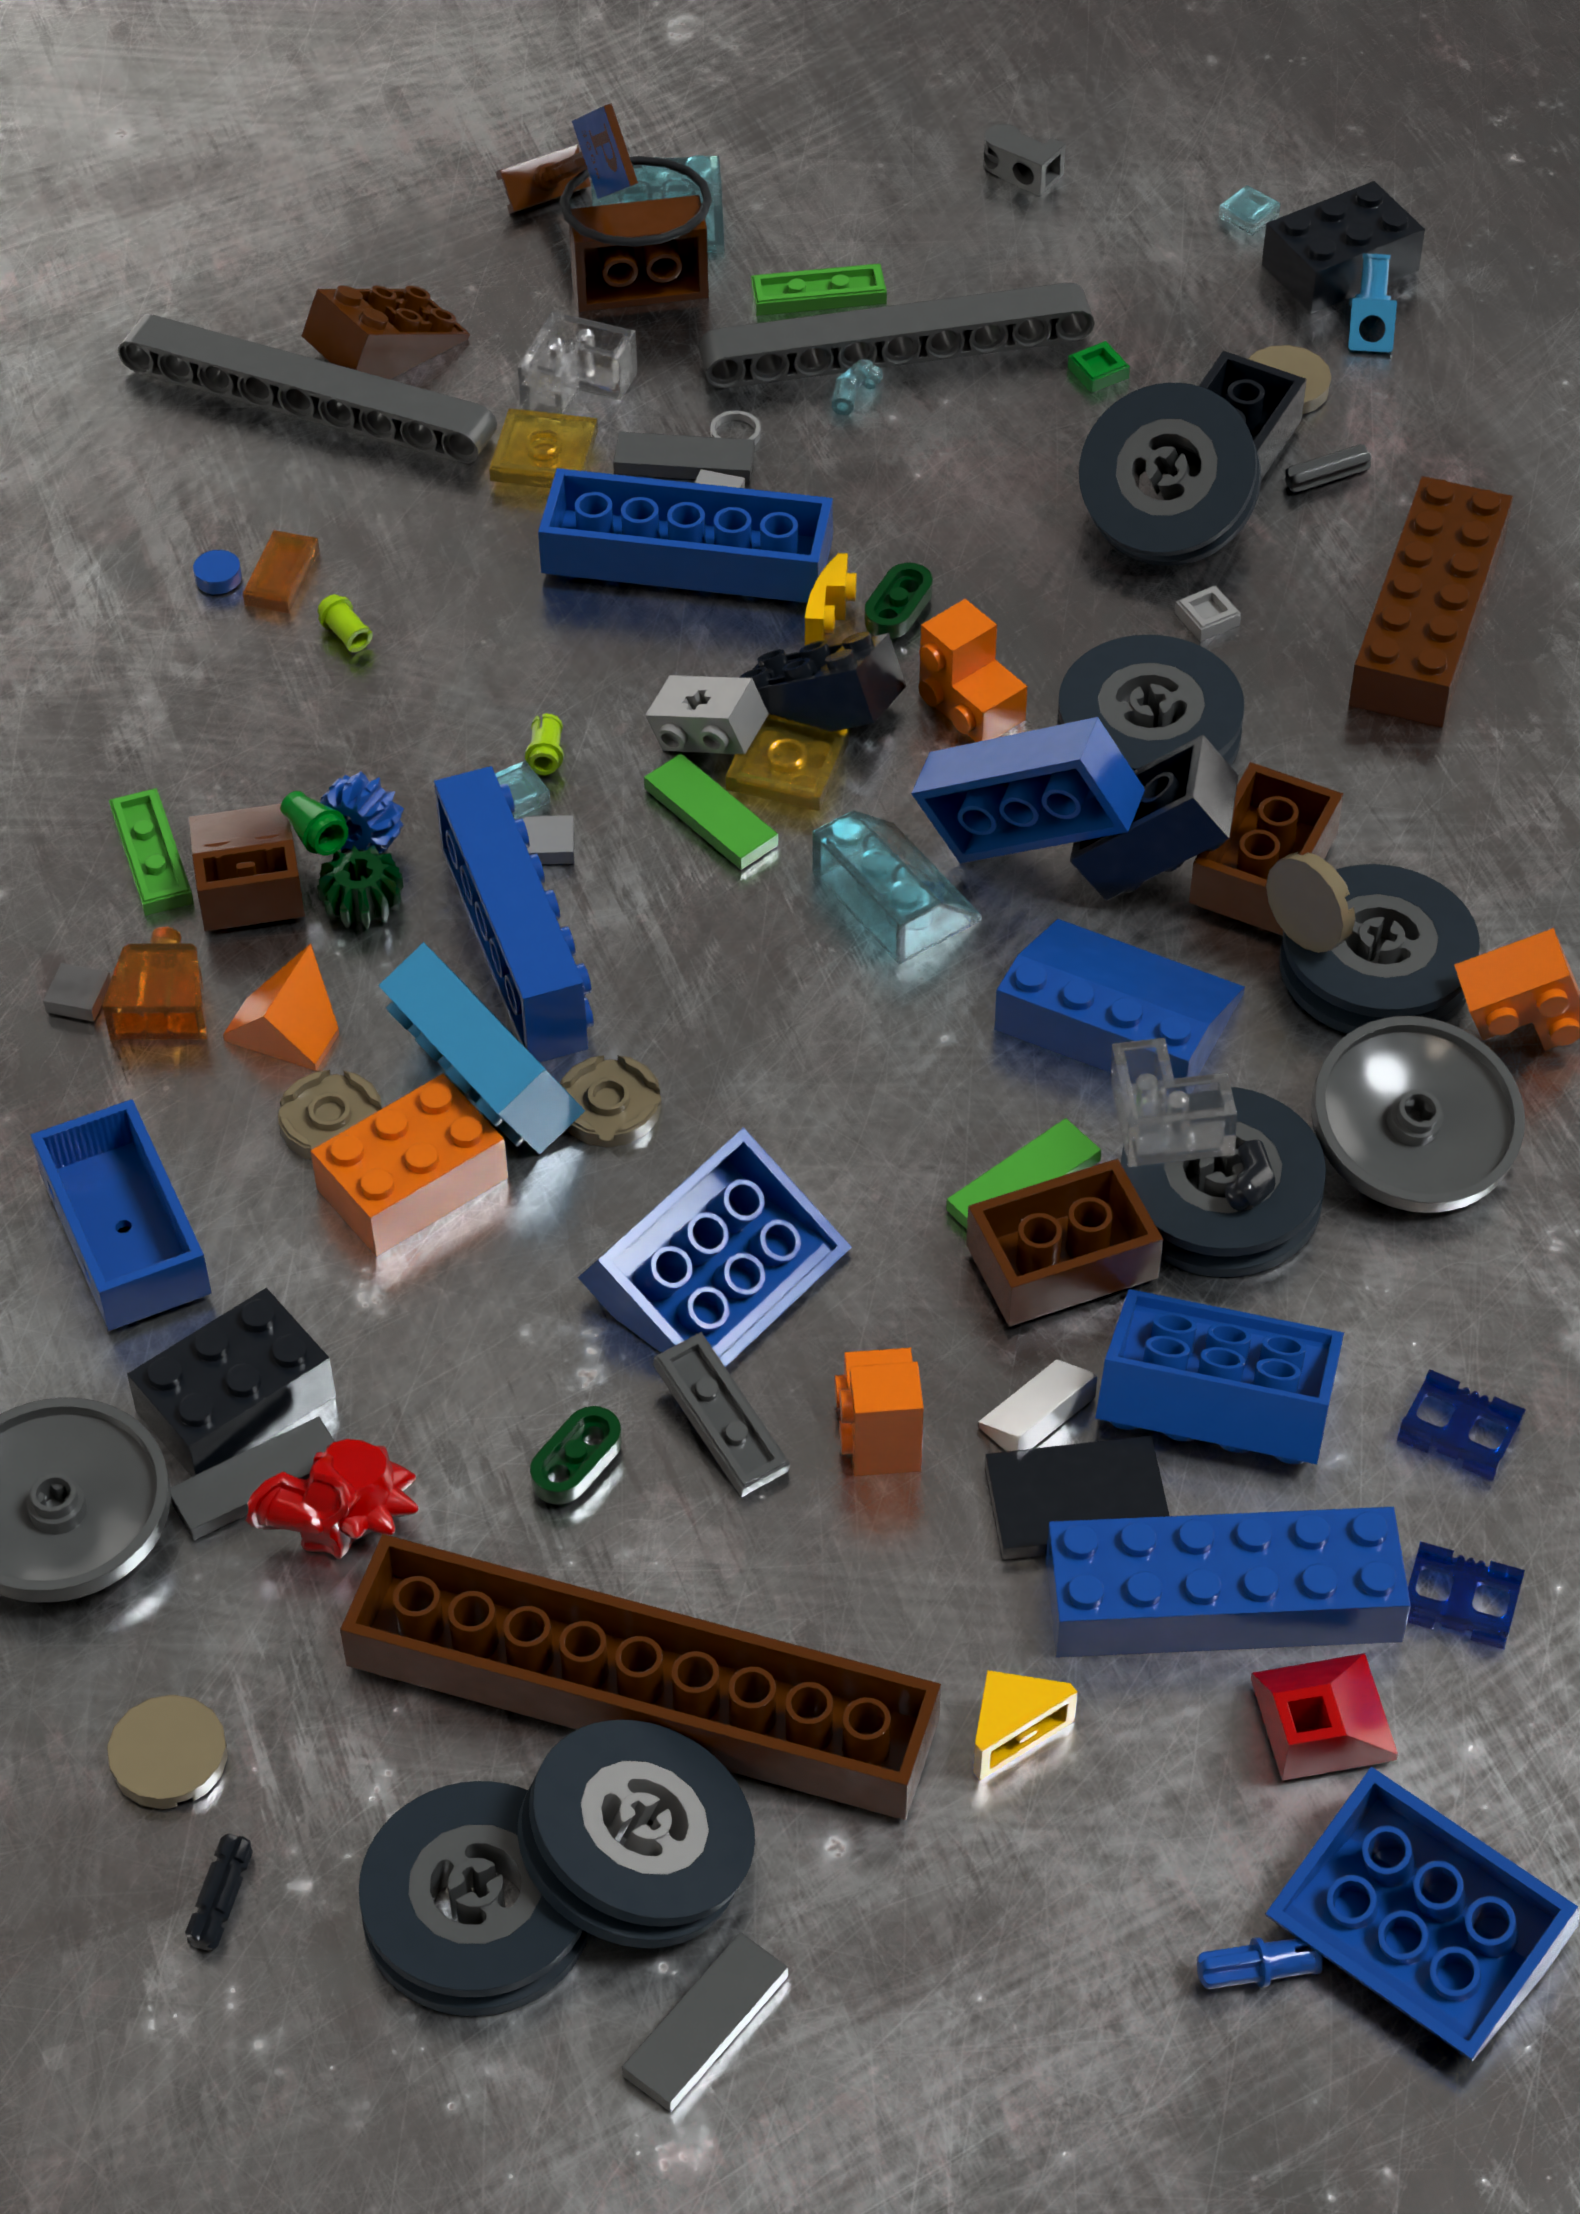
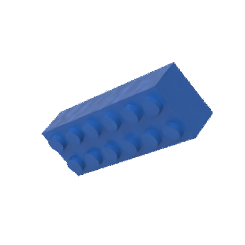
[538,468,833,603]
[434,766,594,1063]
[1046,1507,1411,1658]

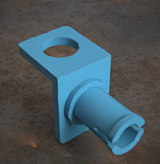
[1348,253,1397,352]

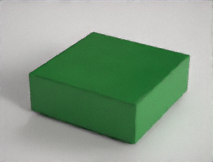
[1067,341,1130,393]

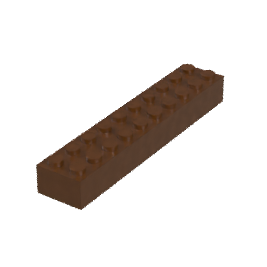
[340,1534,941,1820]

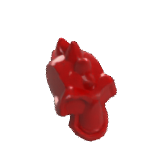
[245,1439,419,1559]

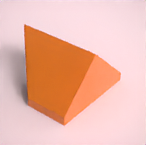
[223,943,339,1071]

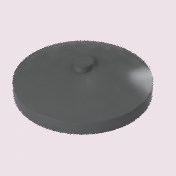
[1311,1016,1525,1213]
[0,1397,171,1602]

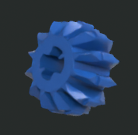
[320,771,404,854]

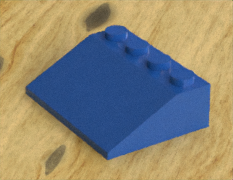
[994,919,1245,1096]
[577,1127,852,1367]
[1095,1289,1344,1465]
[1265,1766,1579,2062]

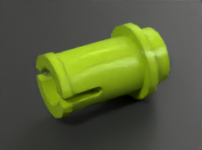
[317,594,373,652]
[525,713,564,775]

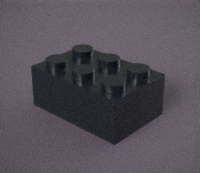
[1262,181,1425,314]
[1164,351,1307,480]
[1070,735,1239,901]
[127,1287,336,1477]

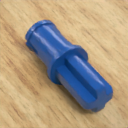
[1197,1937,1322,1989]

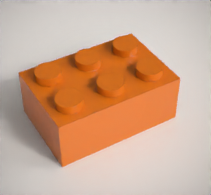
[310,1073,508,1257]

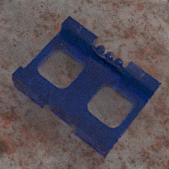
[1397,1369,1526,1481]
[1407,1541,1525,1649]

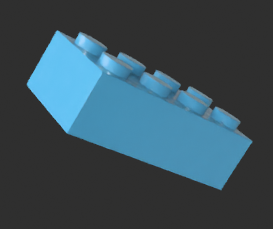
[378,942,585,1154]

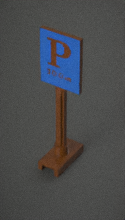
[495,103,638,214]

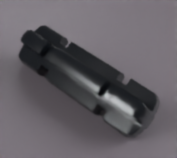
[185,1833,253,1951]

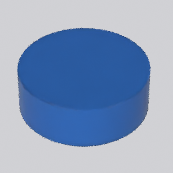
[193,550,242,594]

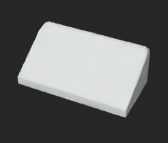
[978,1359,1097,1452]

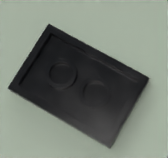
[985,1435,1170,1560]

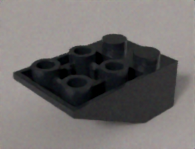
[740,632,906,732]

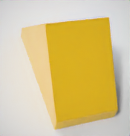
[973,1670,1078,1781]

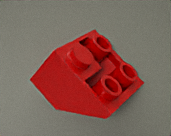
[1251,1653,1398,1781]

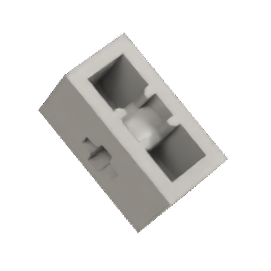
[645,675,768,754]

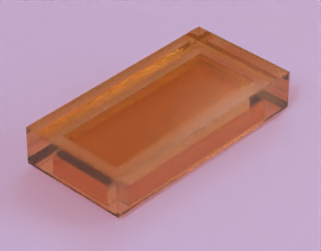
[243,530,319,613]

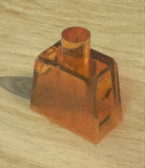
[103,927,208,1040]

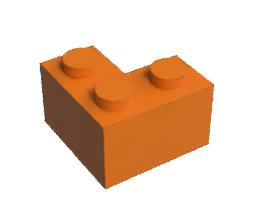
[918,599,1028,742]
[1454,928,1580,1051]
[834,1348,924,1476]

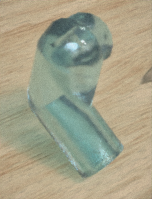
[832,359,883,415]

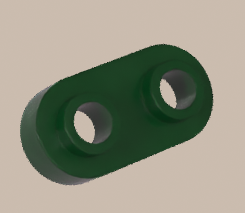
[864,562,933,639]
[530,1406,622,1504]

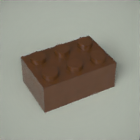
[569,195,709,312]
[1189,762,1344,936]
[966,1158,1163,1327]

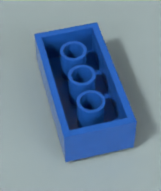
[911,717,1145,864]

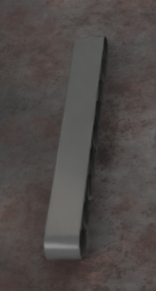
[698,283,1095,388]
[118,314,497,464]

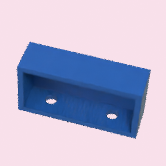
[30,1099,212,1331]

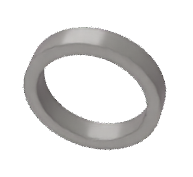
[710,410,761,445]

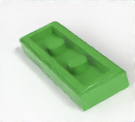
[751,264,887,316]
[644,753,778,870]
[109,788,194,916]
[946,1118,1101,1229]

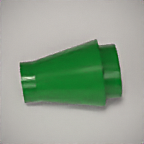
[280,791,348,856]

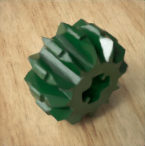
[317,844,404,929]

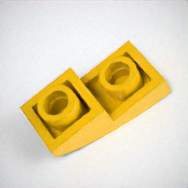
[805,553,857,646]

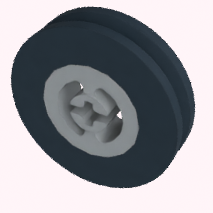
[518,1720,755,1948]

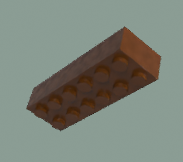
[1348,476,1513,728]

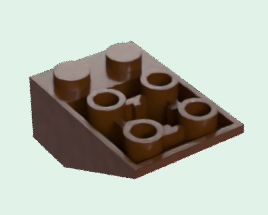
[301,285,470,379]
[189,803,305,931]

